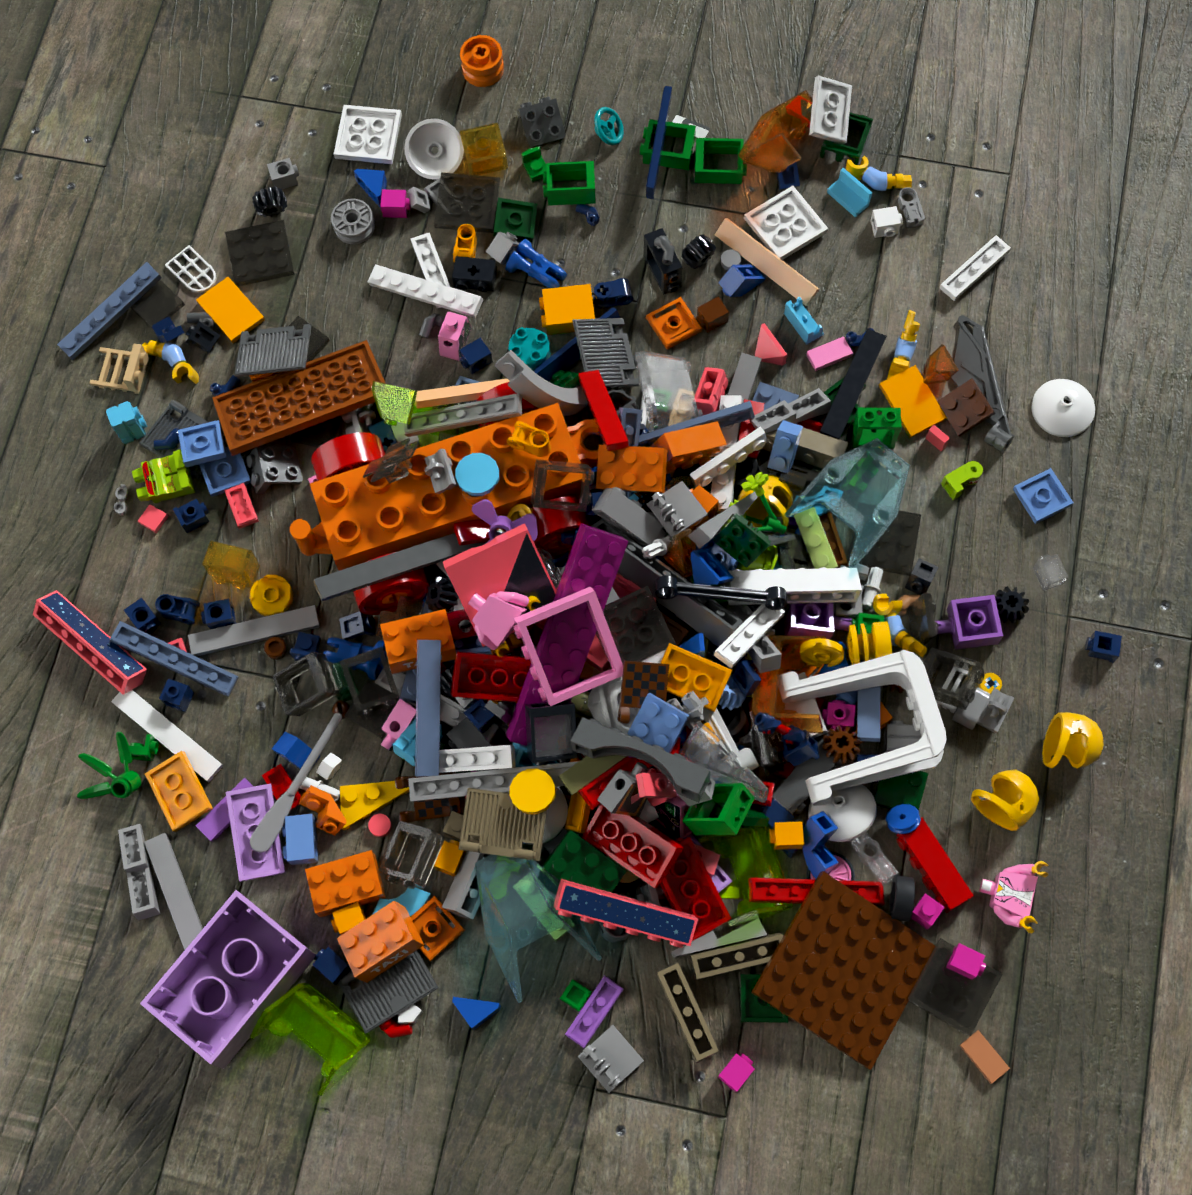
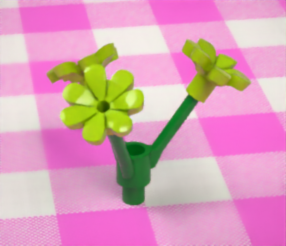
[721,472,787,534]

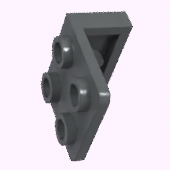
[516,97,566,147]
[247,445,303,494]

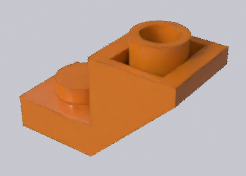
[299,785,346,836]

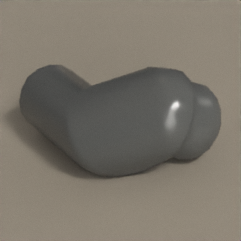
[654,235,674,265]
[187,312,215,329]
[419,313,444,338]

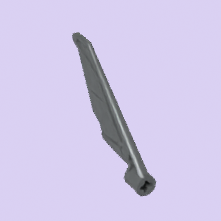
[951,315,1014,453]

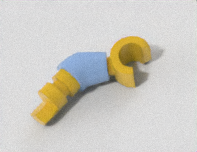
[845,156,912,191]
[887,310,920,379]
[142,340,199,384]
[873,594,927,657]

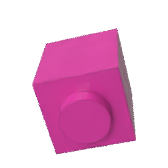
[381,189,411,218]
[911,893,945,930]
[946,943,986,980]
[718,1053,755,1093]

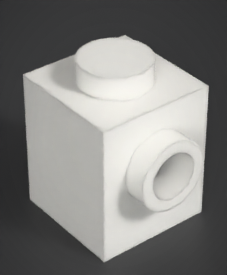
[870,206,903,238]

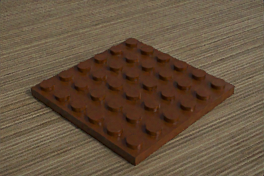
[751,871,938,1070]

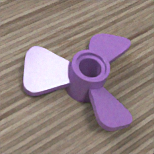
[472,499,538,543]

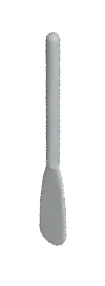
[250,713,342,853]

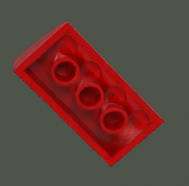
[451,651,531,702]
[582,804,684,888]
[660,837,732,941]

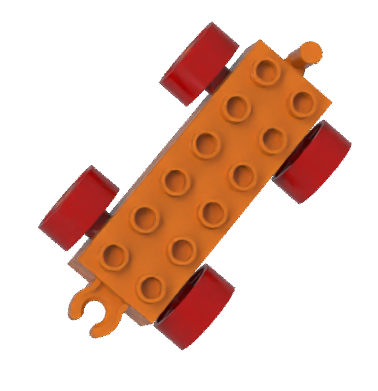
[290,382,605,615]

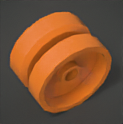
[460,35,504,87]

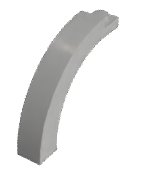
[495,350,589,416]

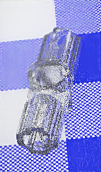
[848,832,899,886]

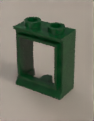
[820,112,873,165]

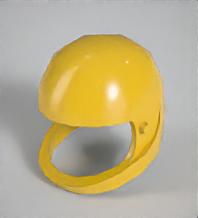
[738,474,793,527]
[1042,712,1104,768]
[971,770,1039,831]

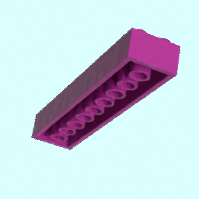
[506,523,628,751]

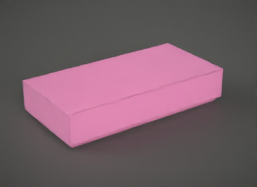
[806,337,853,371]

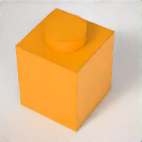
[769,822,804,850]
[433,840,466,877]
[331,902,366,935]

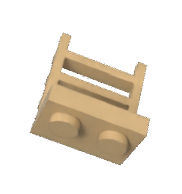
[89,344,149,394]

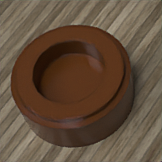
[264,637,287,660]

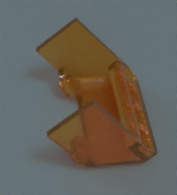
[739,90,813,173]
[752,635,826,733]

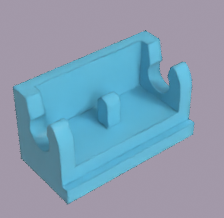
[784,297,824,345]

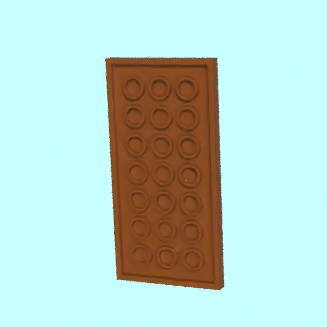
[212,340,391,456]

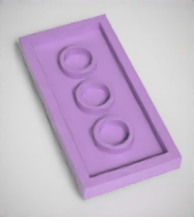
[226,783,286,882]

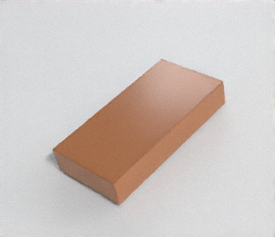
[959,1030,1010,1084]

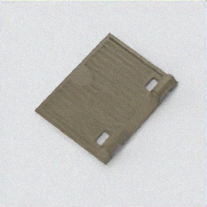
[459,788,547,861]

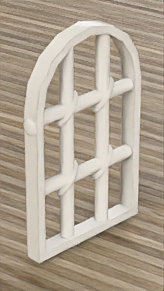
[165,245,216,293]

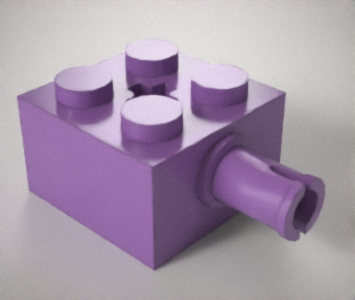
[929,595,1003,649]
[784,603,852,643]

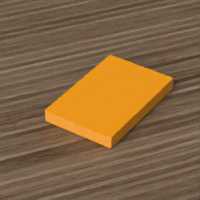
[196,277,265,343]
[878,365,947,438]
[661,643,732,712]
[145,751,213,832]

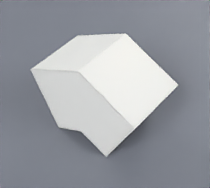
[316,753,342,780]
[398,1004,423,1024]

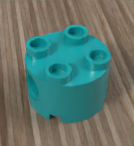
[508,327,551,371]

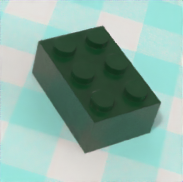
[542,830,627,893]

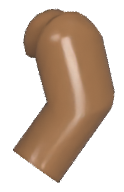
[897,595,923,616]

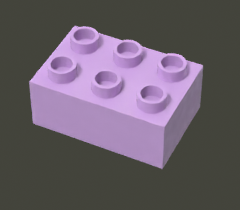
[140,890,316,1069]

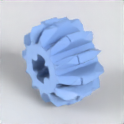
[718,674,747,711]

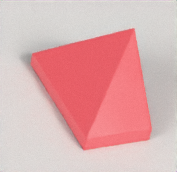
[755,323,787,366]

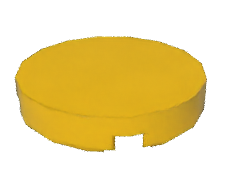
[249,575,293,616]
[800,638,844,667]
[510,769,556,815]

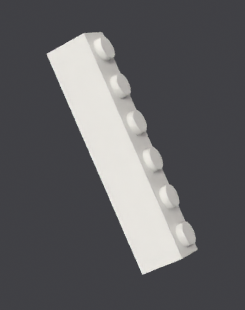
[724,567,862,605]

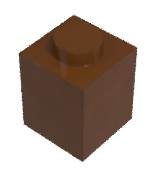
[696,296,729,333]

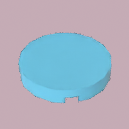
[455,453,499,496]

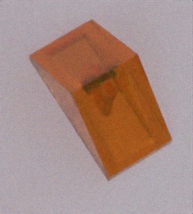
[923,344,959,384]
[663,529,696,578]

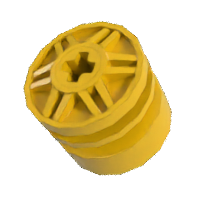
[847,621,892,665]

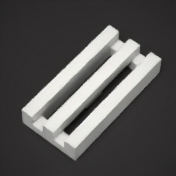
[936,664,975,713]

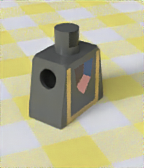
[597,762,649,817]

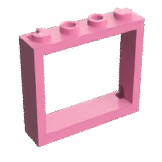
[513,587,623,706]

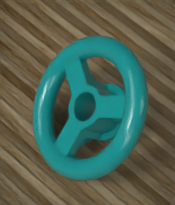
[594,107,624,146]

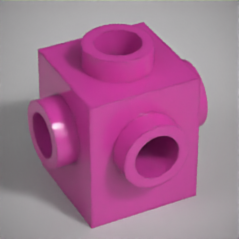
[822,700,855,732]

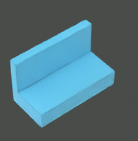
[827,168,872,217]

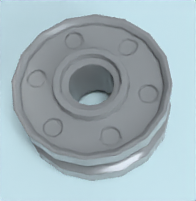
[331,199,375,244]

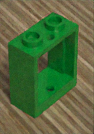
[639,119,696,170]
[695,138,747,184]
[543,161,596,206]
[852,407,902,449]
[683,783,755,835]

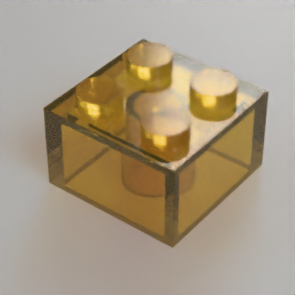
[459,123,508,177]
[202,541,260,589]

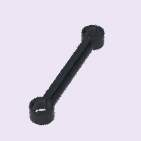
[655,575,787,610]

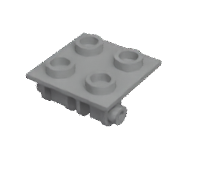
[646,481,708,538]
[578,1025,644,1093]

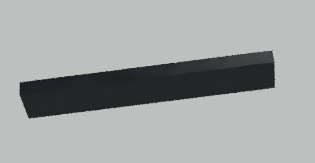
[820,328,887,439]

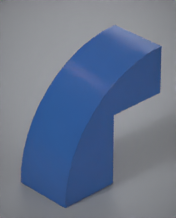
[802,811,839,879]

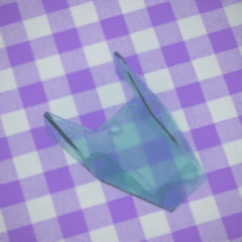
[784,438,910,568]
[475,848,602,1003]

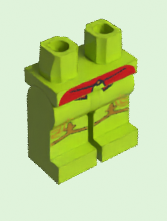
[132,449,195,503]

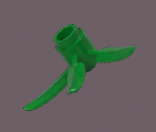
[77,732,141,799]

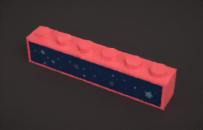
[33,590,147,695]
[553,879,698,948]

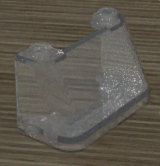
[635,351,703,432]

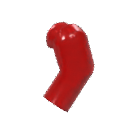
[379,1018,412,1038]

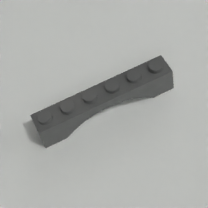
[570,717,710,803]

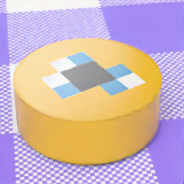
[978,673,1002,694]

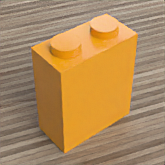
[539,284,595,335]

